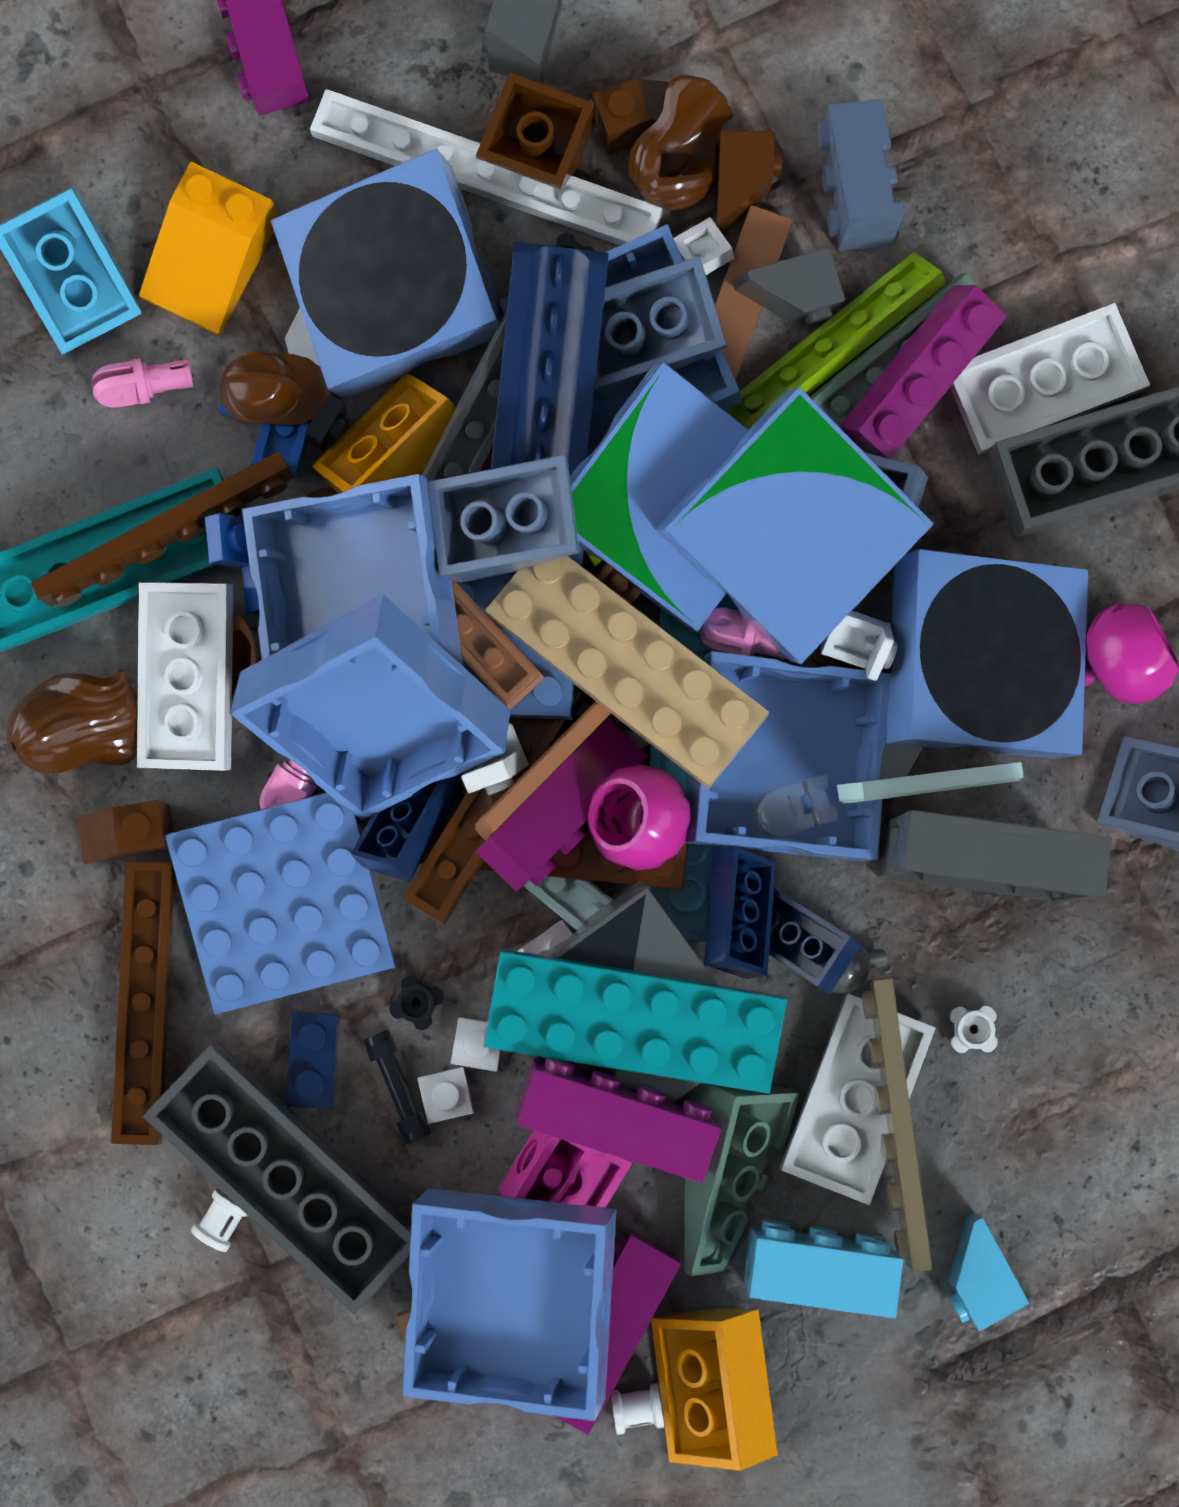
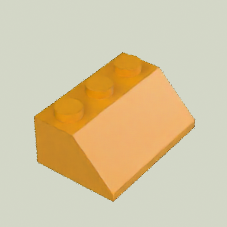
[311,373,456,494]
[651,1308,778,1471]

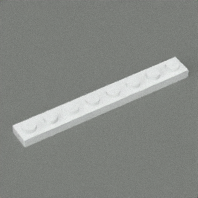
[310,89,663,246]

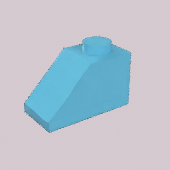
[948,1212,1029,1332]

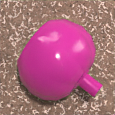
[1084,603,1179,704]
[587,765,690,871]

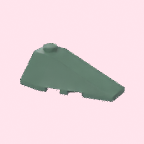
[684,1083,799,1276]

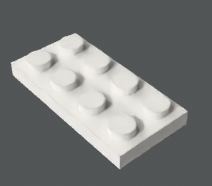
[950,303,1150,455]
[137,583,233,771]
[780,993,936,1205]

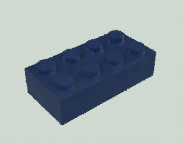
[351,776,463,882]
[704,846,776,979]
[769,888,862,995]

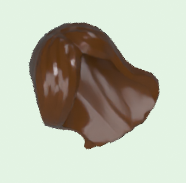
[627,75,733,210]
[6,669,138,774]

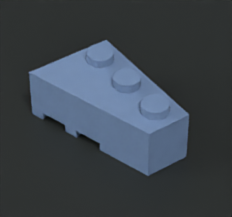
[817,99,905,251]

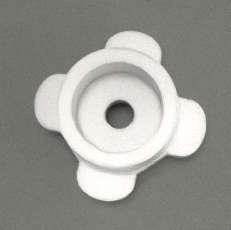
[950,1006,998,1053]

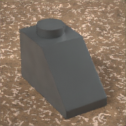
[732,248,846,325]

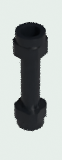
[363,1029,432,1144]

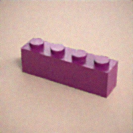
[217,0,310,115]
[839,285,1007,459]
[476,717,648,892]
[515,1057,722,1183]
[555,1229,681,1435]

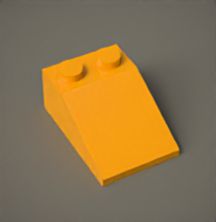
[139,161,279,336]

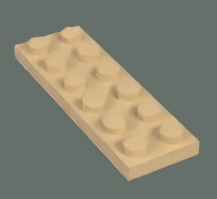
[485,556,769,790]

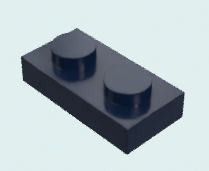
[286,1012,340,1109]

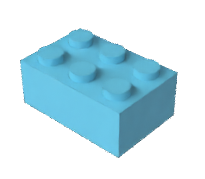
[743,1219,903,1319]

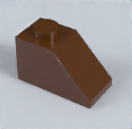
[592,78,670,156]
[715,130,783,234]
[77,800,174,864]

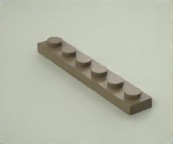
[862,978,932,1272]

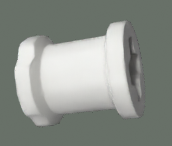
[190,1189,248,1252]
[611,1383,664,1435]

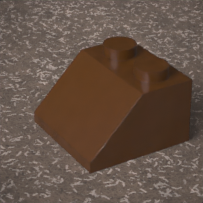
[476,72,596,190]

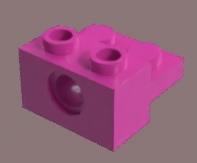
[498,1130,632,1208]

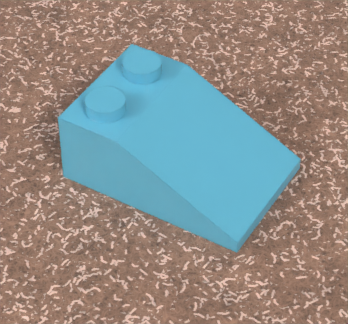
[0,185,142,355]

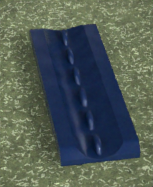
[491,242,609,476]

